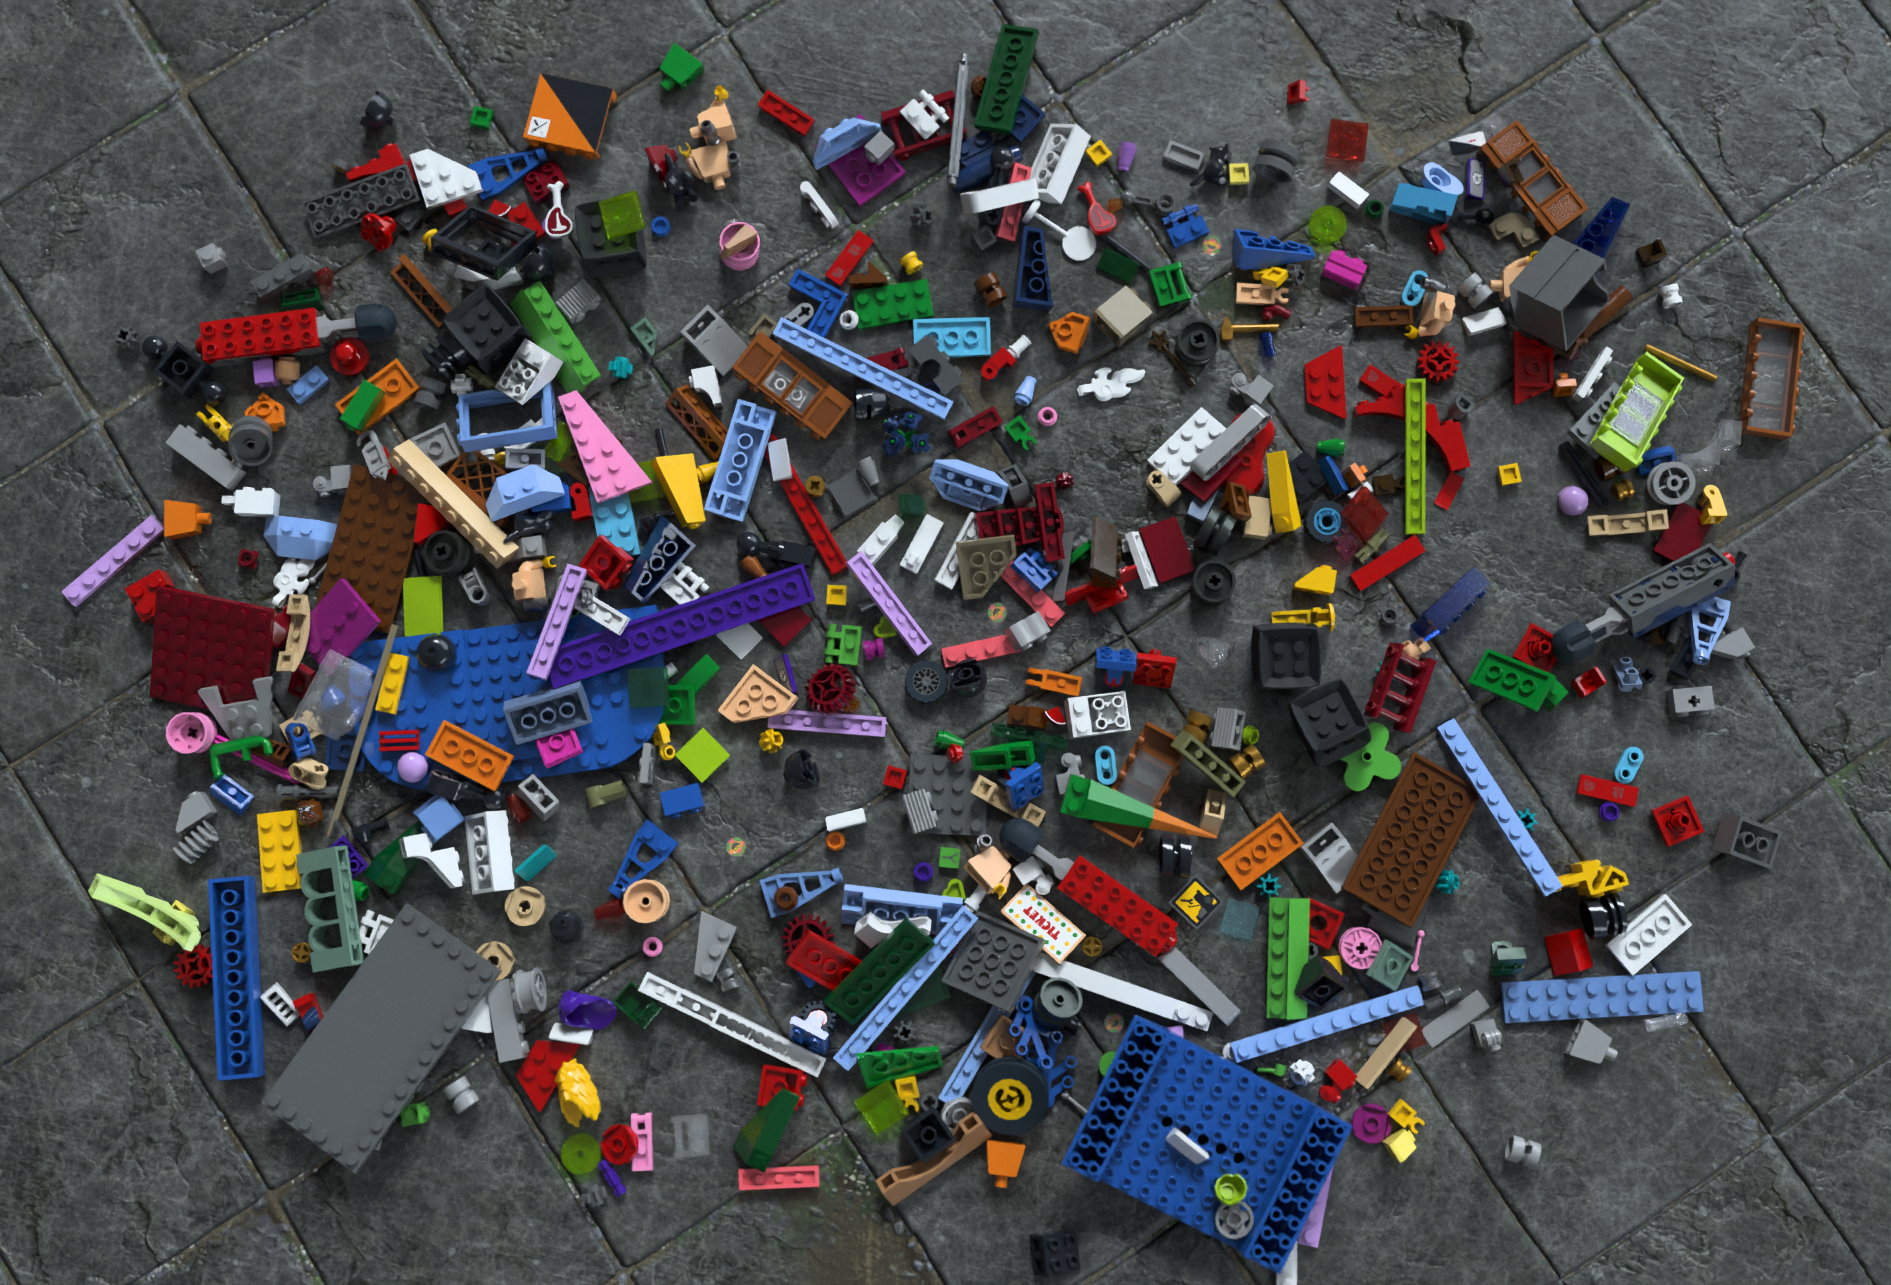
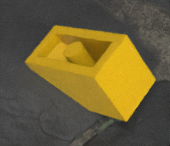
[1292,565,1337,596]

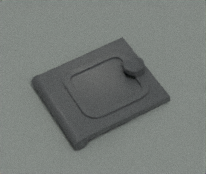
[1366,895,1431,947]

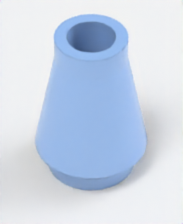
[1014,376,1036,406]

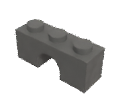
[251,253,317,303]
[908,334,963,395]

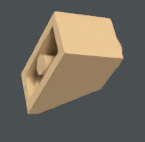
[1199,788,1227,836]

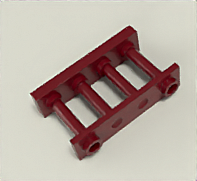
[881,90,967,161]
[1363,642,1436,734]

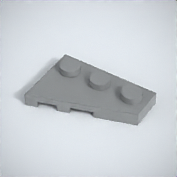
[694,911,738,982]

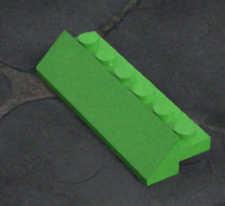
[510,281,602,393]
[1267,897,1310,1020]

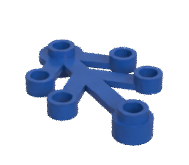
[1007,995,1063,1072]
[1025,1030,1077,1108]

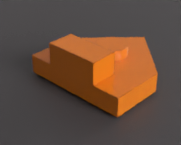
[1048,312,1091,354]
[244,392,286,432]

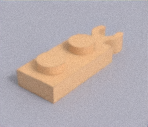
[1236,283,1289,306]

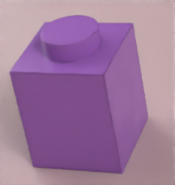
[253,357,280,388]

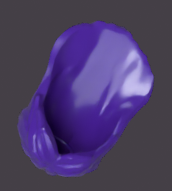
[558,990,617,1030]

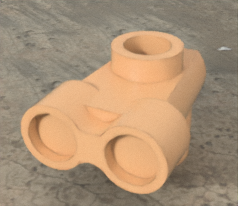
[1402,637,1431,664]

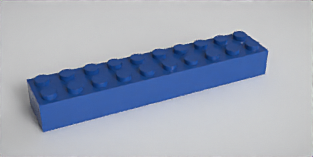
[208,876,265,1081]

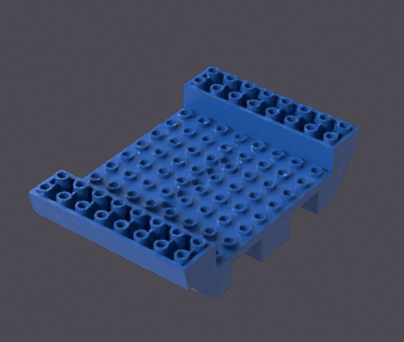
[1061,1015,1352,1274]

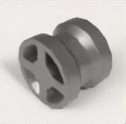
[1417,970,1442,992]

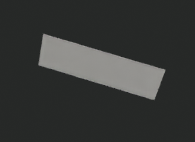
[1053,532,1074,601]
[1420,989,1490,1048]

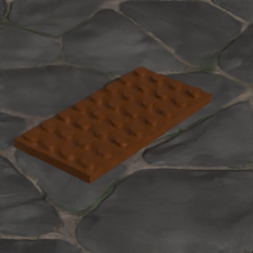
[315,464,427,634]
[1341,752,1479,928]

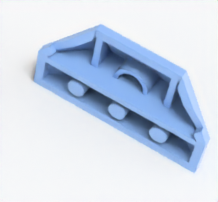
[813,117,882,170]
[929,459,1009,511]
[486,464,565,522]
[263,516,337,561]

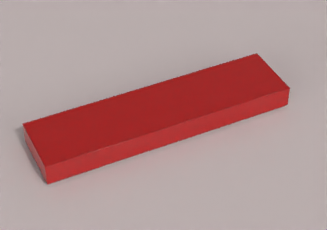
[1349,535,1426,592]

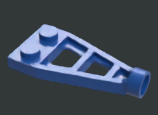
[468,147,549,201]
[608,819,679,899]

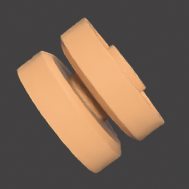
[623,879,670,923]

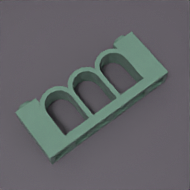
[296,846,364,972]

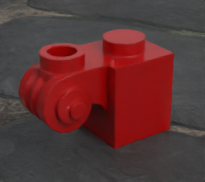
[1318,1058,1357,1104]

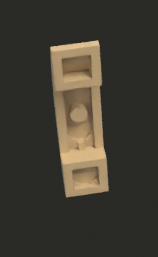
[1587,510,1669,536]
[276,595,310,672]
[970,775,1046,827]

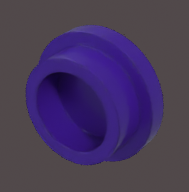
[1599,802,1619,822]
[913,862,933,882]

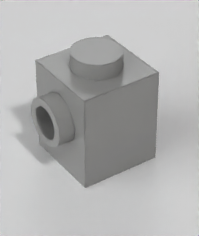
[864,130,895,165]
[196,243,228,274]

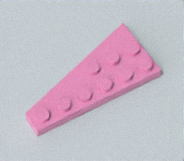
[558,391,653,504]

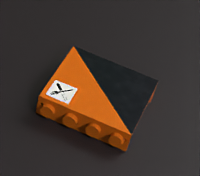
[523,73,617,160]

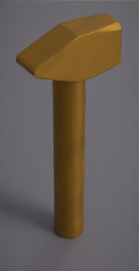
[1220,317,1279,341]

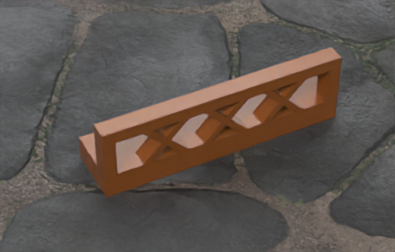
[390,254,453,329]
[665,384,728,460]

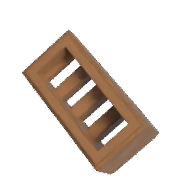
[720,224,758,260]

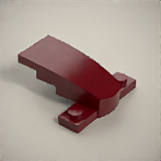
[974,482,1065,562]

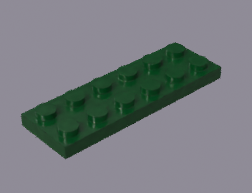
[974,24,1039,134]
[824,918,935,1026]

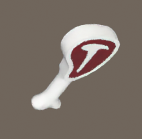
[545,181,574,239]

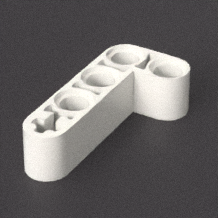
[960,178,1039,214]

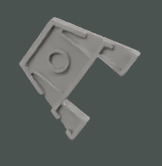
[198,676,273,740]

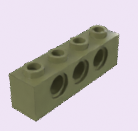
[1170,730,1246,797]

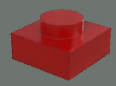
[883,765,907,790]

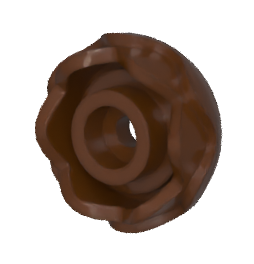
[970,75,987,99]
[773,886,798,911]

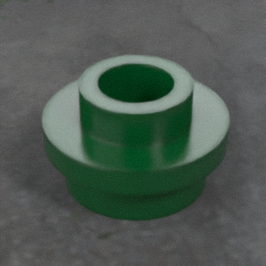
[1364,200,1384,219]

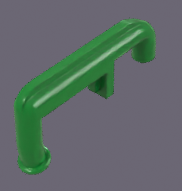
[209,735,273,780]

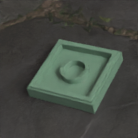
[1367,939,1414,992]

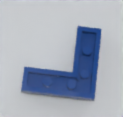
[788,268,848,338]

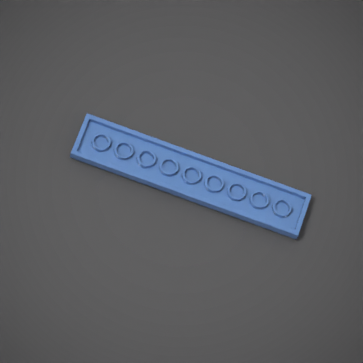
[1500,971,1704,1023]

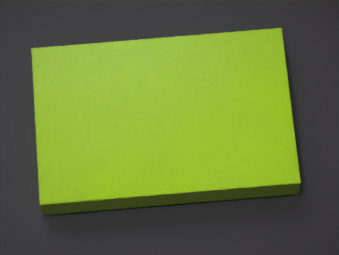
[403,576,443,637]

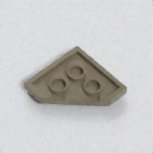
[956,535,1017,600]

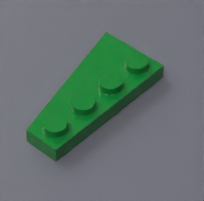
[856,1046,944,1089]

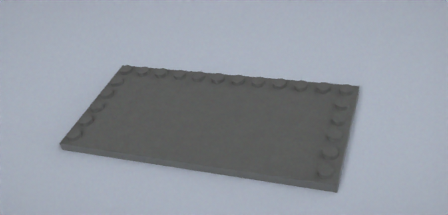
[261,903,502,1174]

